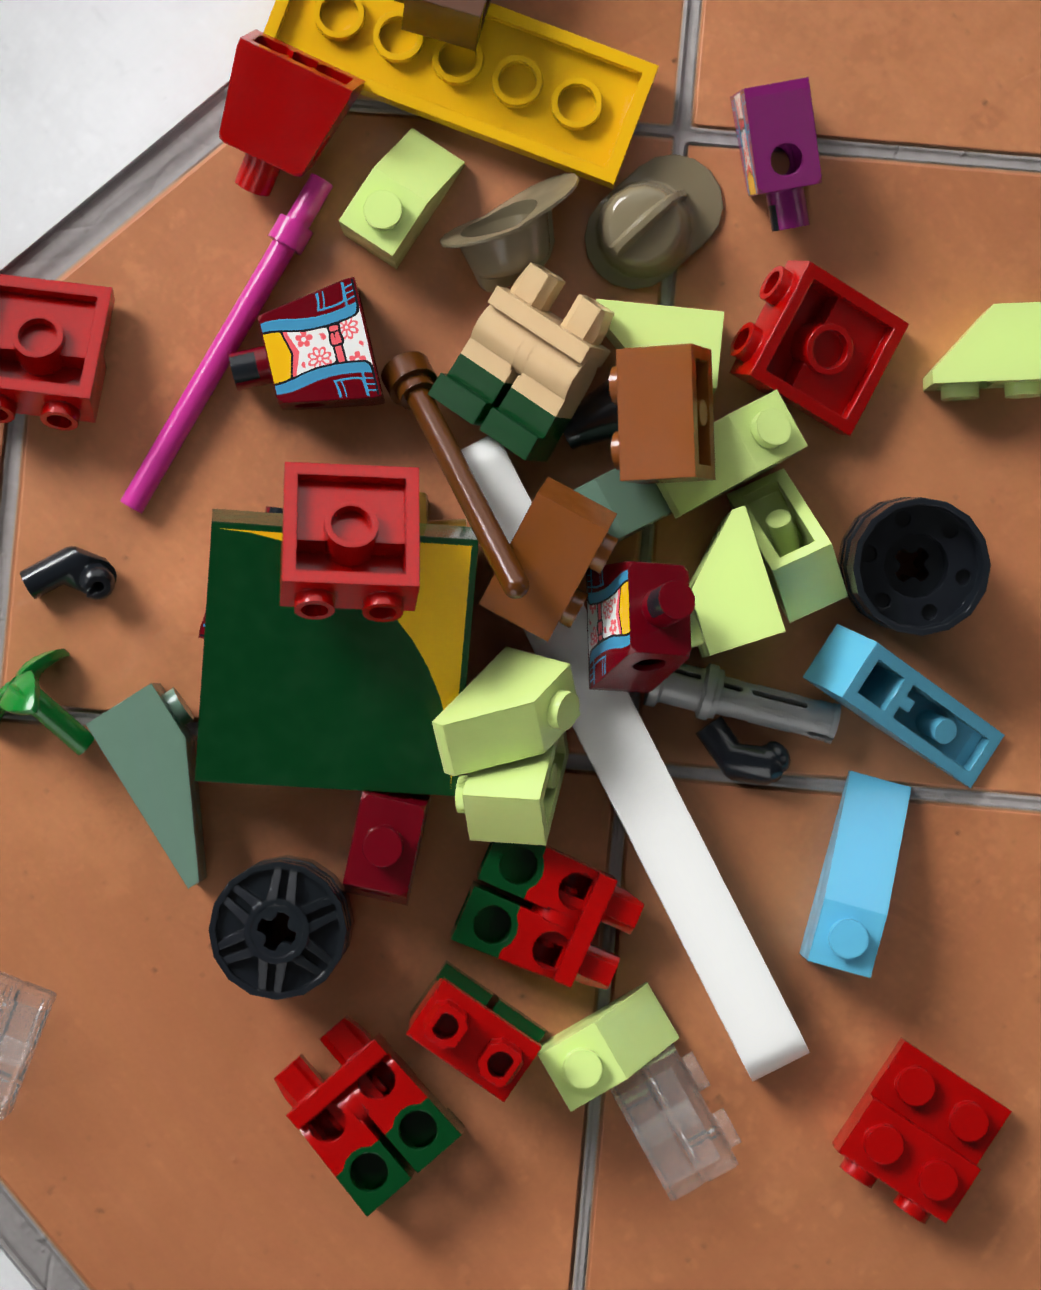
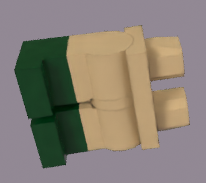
[428,262,615,462]

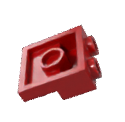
[729,260,909,436]
[0,274,115,431]
[280,462,420,622]
[832,1037,1012,1224]

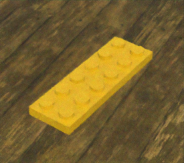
[263,0,659,189]

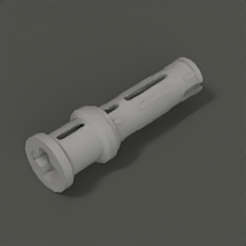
[643,663,841,744]

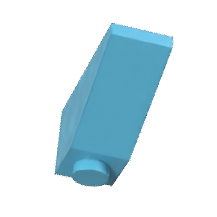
[803,624,1005,788]
[799,770,912,978]

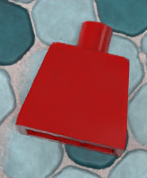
[219,29,365,197]

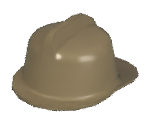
[585,154,723,290]
[440,173,580,292]

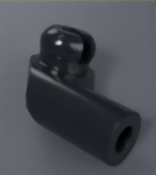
[20,546,117,600]
[695,716,791,785]

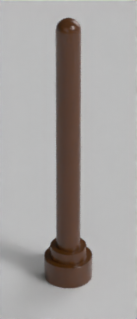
[381,351,529,599]

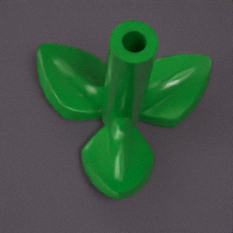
[0,649,94,756]

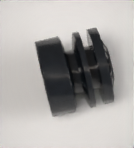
[838,497,991,636]
[208,855,354,1000]

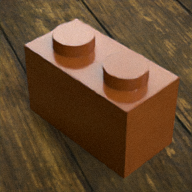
[609,343,716,484]
[479,476,619,642]

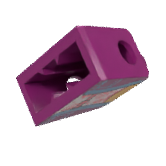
[730,77,822,232]

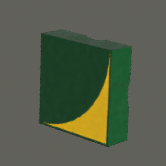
[195,509,479,796]

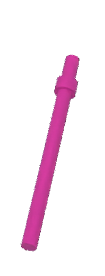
[120,173,333,514]

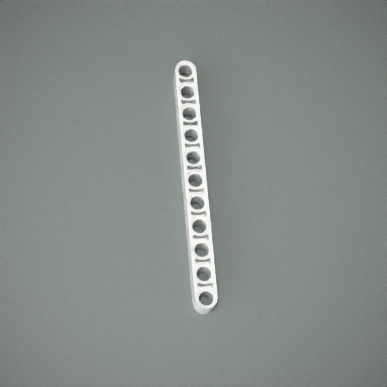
[461,436,810,1082]

